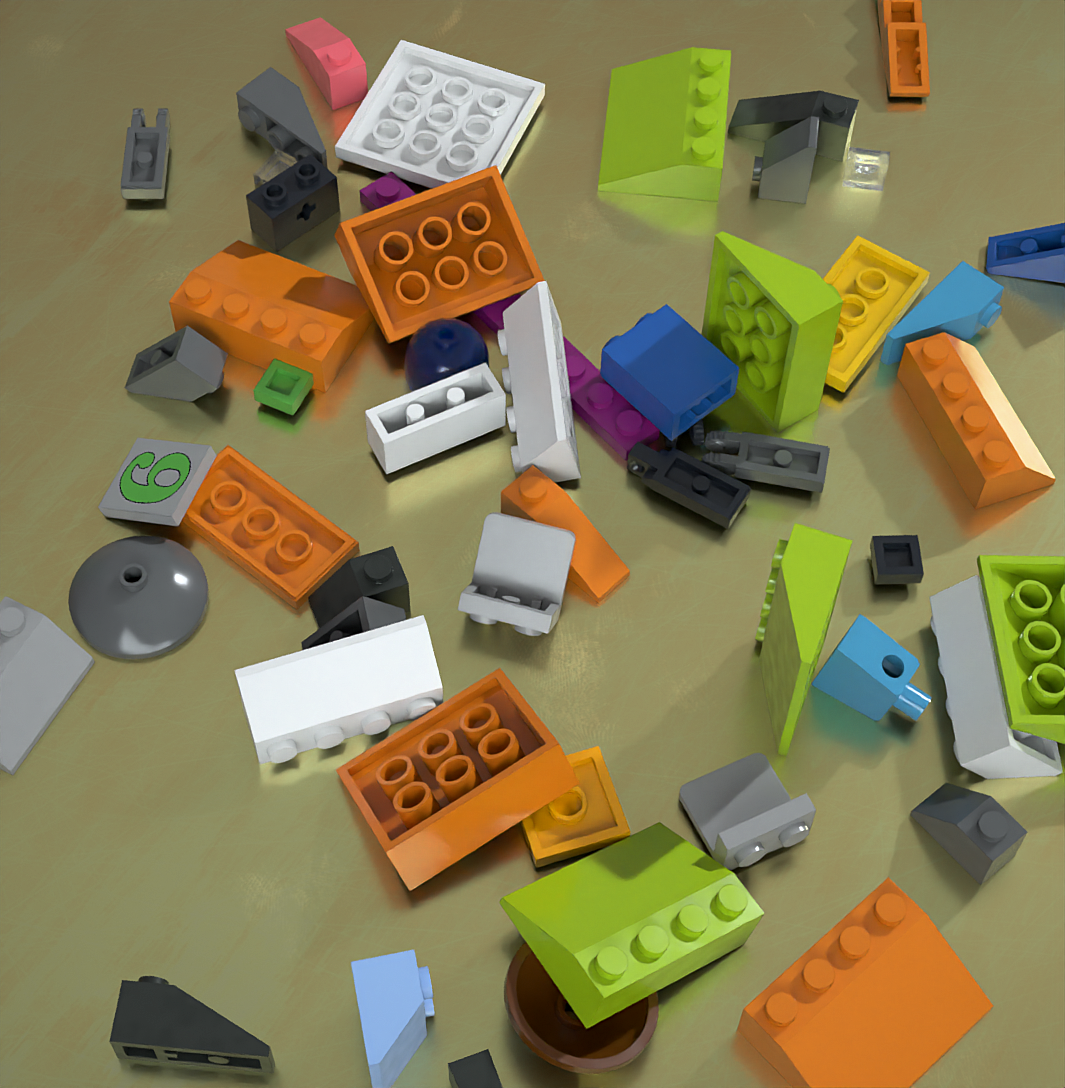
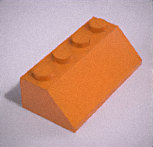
[897,332,1056,510]

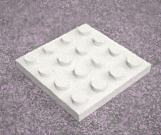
[335,40,545,188]

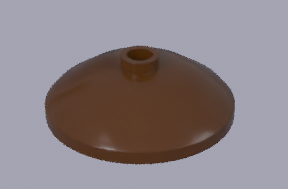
[504,942,659,1074]

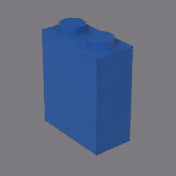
[600,304,739,441]

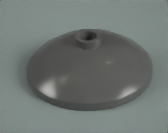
[68,535,209,659]

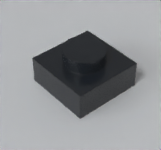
[870,535,924,584]

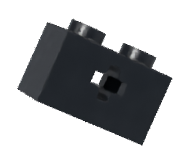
[246,154,340,252]

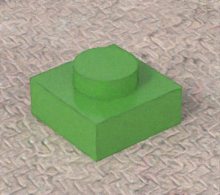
[253,358,314,415]

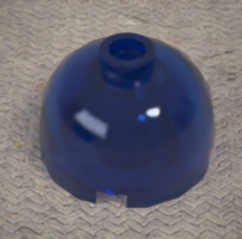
[404,318,490,391]

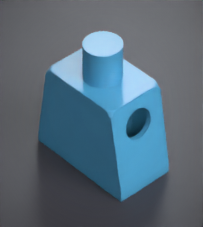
[811,614,932,721]

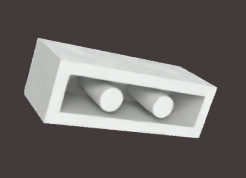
[365,362,506,474]

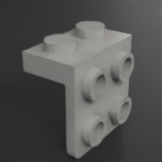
[458,512,576,636]
[679,753,816,870]

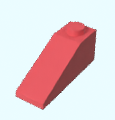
[285,17,368,110]

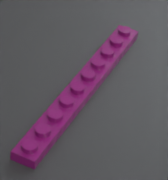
[359,171,660,461]

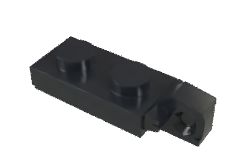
[627,441,751,529]

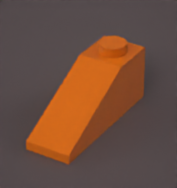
[501,465,630,603]

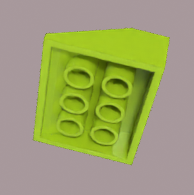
[598,47,731,202]
[701,231,843,433]
[755,523,853,757]
[977,555,1065,744]
[499,822,765,1029]

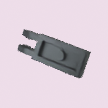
[121,108,170,199]
[701,430,830,493]

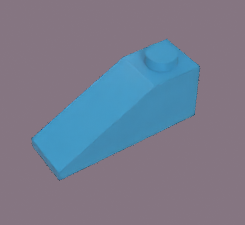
[880,261,1004,365]

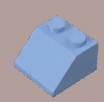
[351,950,435,1088]

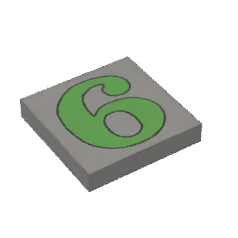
[98,438,217,526]

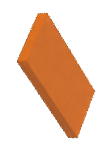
[181,445,360,610]

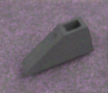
[236,67,328,169]

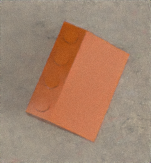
[334,165,545,344]
[169,240,374,393]
[336,668,580,891]
[737,877,993,1088]

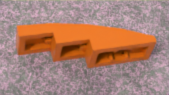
[877,0,930,97]

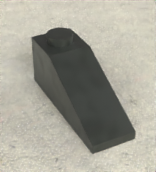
[728,90,859,162]
[109,976,275,1073]

